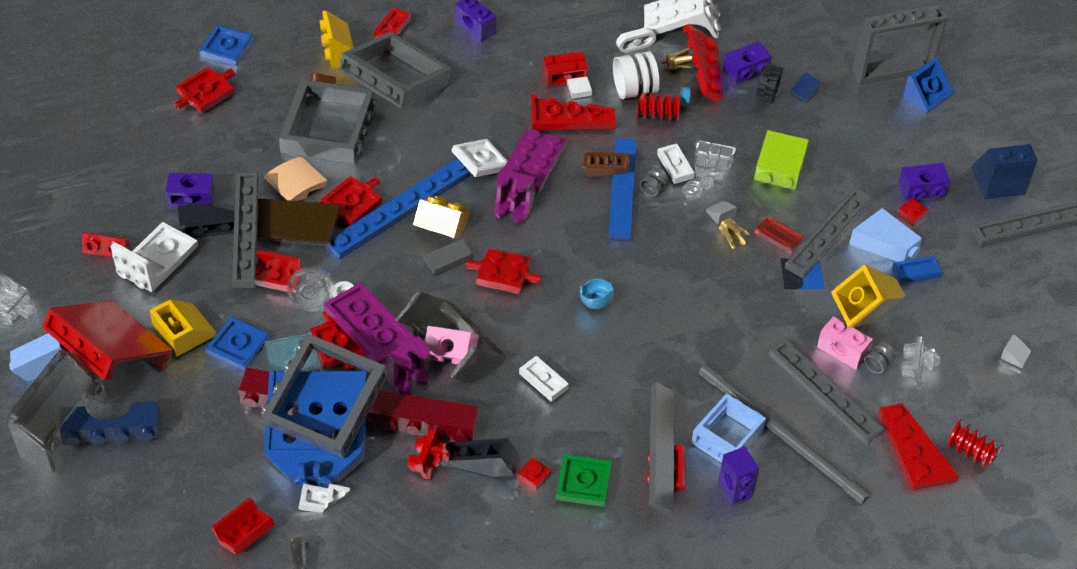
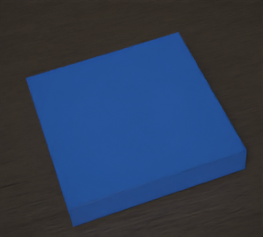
[199,25,254,66]
[205,316,271,371]

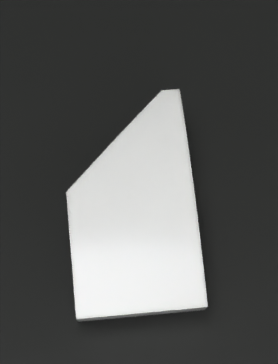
[298,484,350,513]

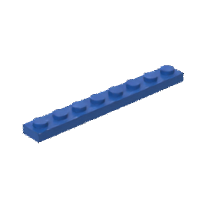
[326,158,473,260]

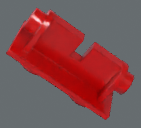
[82,232,131,257]

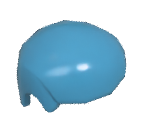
[579,278,614,310]

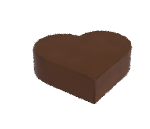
[310,73,336,84]

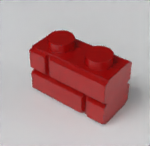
[542,52,588,86]

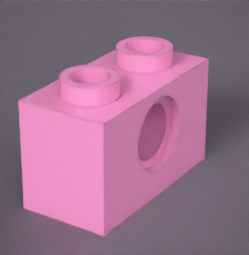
[817,316,873,370]
[425,326,479,366]

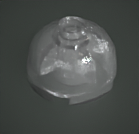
[287,265,334,312]

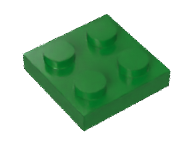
[556,454,612,507]

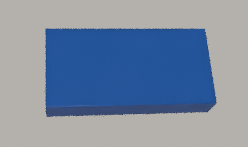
[892,256,943,284]

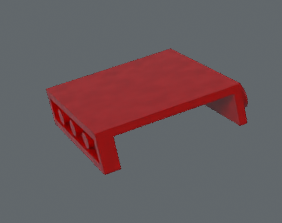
[42,300,173,380]

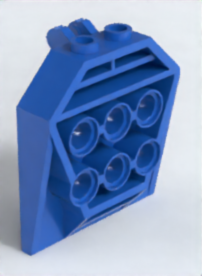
[264,371,367,486]

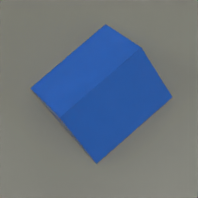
[903,57,954,112]

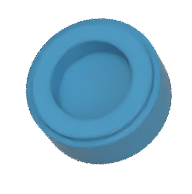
[679,87,691,108]

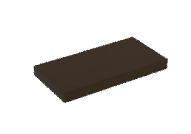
[257,198,341,246]

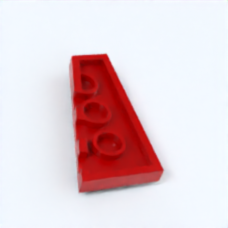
[683,23,723,103]
[531,94,616,130]
[878,403,959,491]

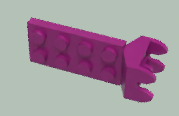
[494,129,567,223]
[323,282,429,395]

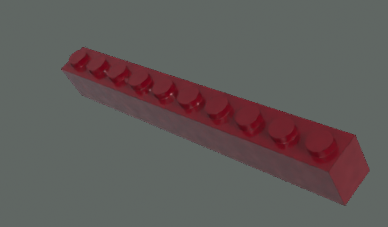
[238,368,479,442]

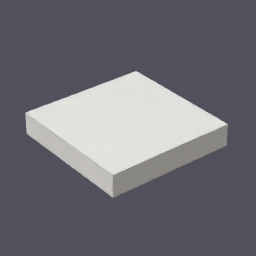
[452,139,507,177]

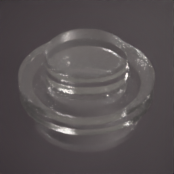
[682,181,704,201]

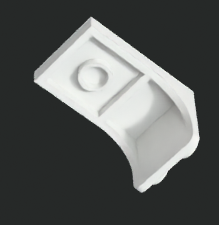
[644,0,721,39]
[111,222,198,292]

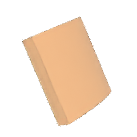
[264,156,328,201]

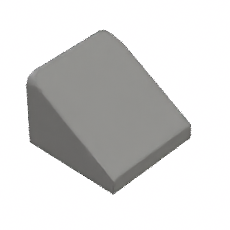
[706,201,737,225]
[1001,334,1031,368]

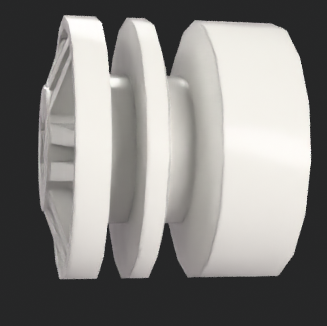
[613,51,659,99]

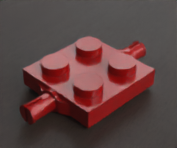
[174,67,235,114]
[320,176,382,226]
[466,248,542,294]
[310,310,368,371]

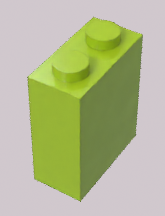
[754,130,809,190]

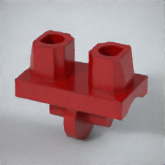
[407,429,450,480]

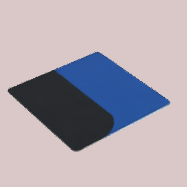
[781,258,824,290]

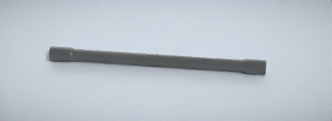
[699,363,871,505]

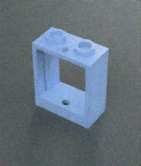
[691,393,766,463]

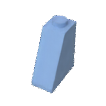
[849,208,922,262]
[9,333,87,381]

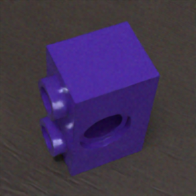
[455,0,496,42]
[723,41,772,84]
[898,163,951,201]
[165,173,215,207]
[718,446,759,504]

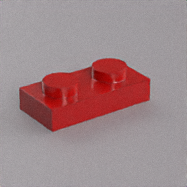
[374,7,411,38]

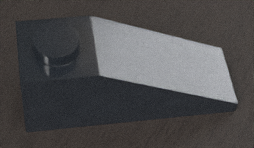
[178,203,235,238]
[441,438,521,477]

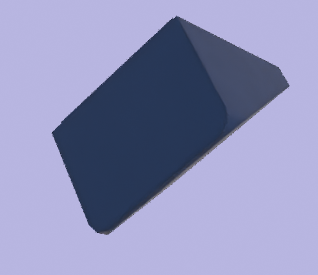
[790,73,821,102]

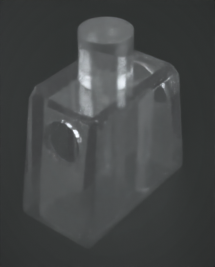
[694,140,736,189]
[0,273,36,326]

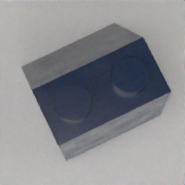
[972,144,1038,199]

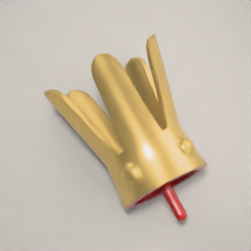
[662,48,693,70]
[719,218,750,250]

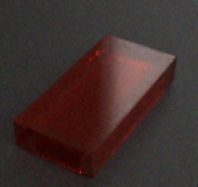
[754,217,804,255]

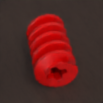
[637,92,680,121]
[948,419,1003,469]

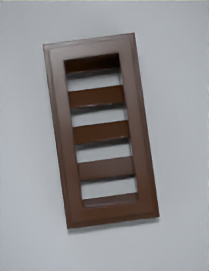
[583,152,630,178]

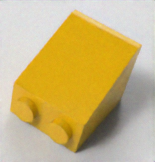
[831,264,905,328]

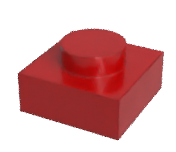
[897,198,929,226]
[517,457,552,491]

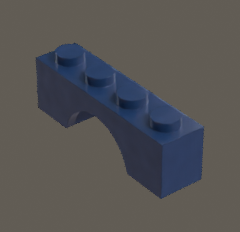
[58,401,161,446]

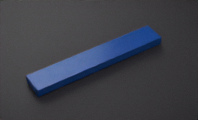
[608,138,637,240]

